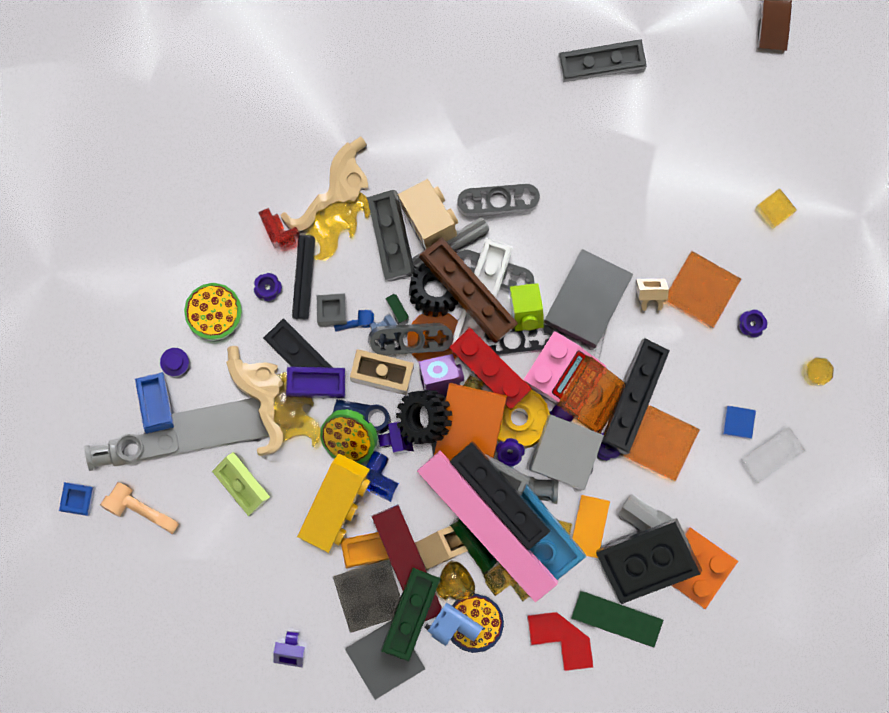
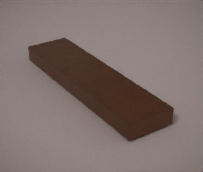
[419,237,518,344]

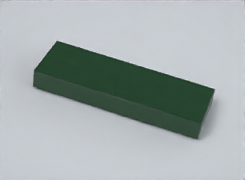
[381,567,441,662]
[571,590,664,648]

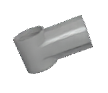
[617,494,673,532]

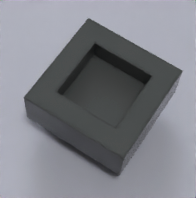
[316,293,347,326]

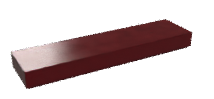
[371,504,442,622]

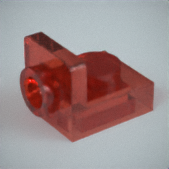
[258,208,299,249]

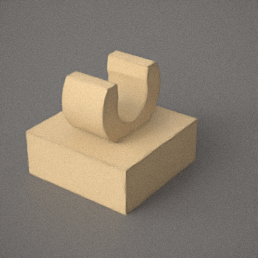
[636,279,669,311]

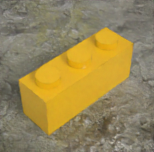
[297,454,370,553]

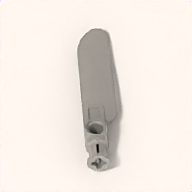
[84,392,313,471]

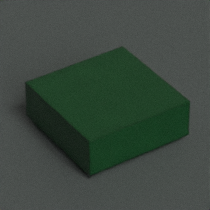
[385,294,409,325]

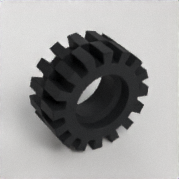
[409,263,459,317]
[396,390,452,444]

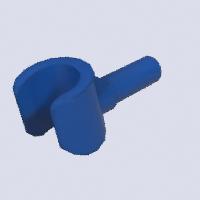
[334,310,374,332]

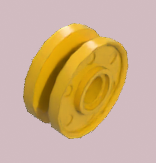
[498,390,550,449]

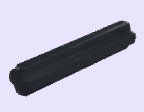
[292,235,315,320]

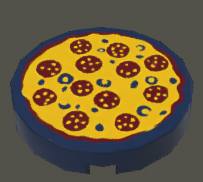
[451,594,504,653]

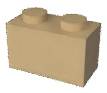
[397,179,458,249]
[350,349,414,395]

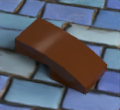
[758,0,792,51]

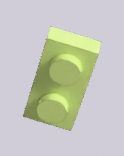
[212,452,270,516]

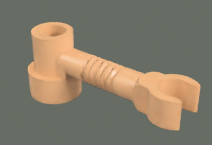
[100,482,179,534]

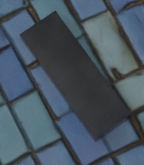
[263,318,333,400]

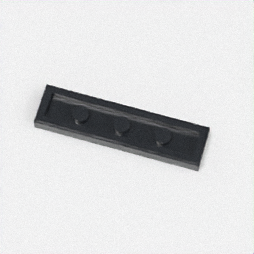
[602,338,670,455]
[450,441,551,550]

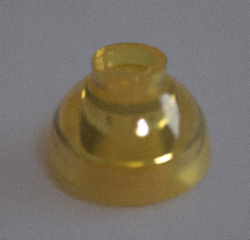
[436,561,475,600]

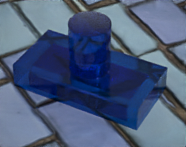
[347,451,399,502]

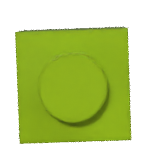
[510,283,544,331]

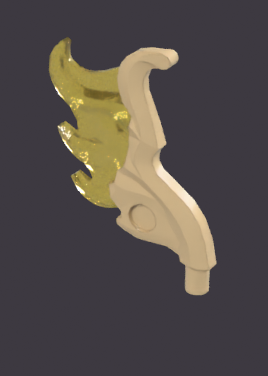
[281,136,370,260]
[226,346,321,456]

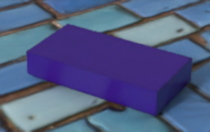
[286,367,345,398]

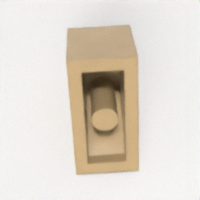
[415,526,468,569]

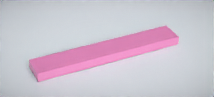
[417,450,558,603]

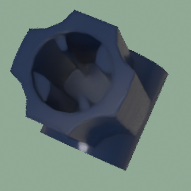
[333,399,391,434]

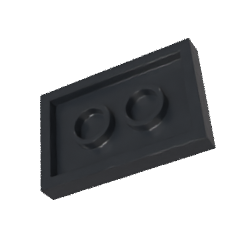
[596,518,702,604]

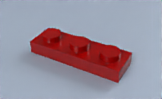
[449,327,532,410]

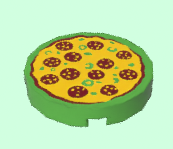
[184,283,243,341]
[320,409,378,464]

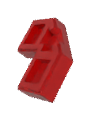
[527,612,594,671]

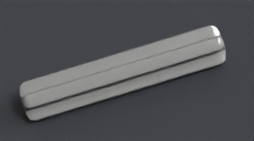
[412,218,489,270]

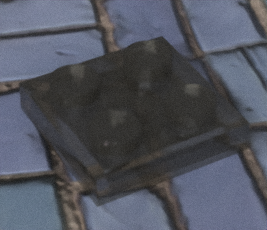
[332,558,401,633]

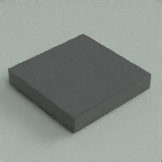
[345,620,425,700]

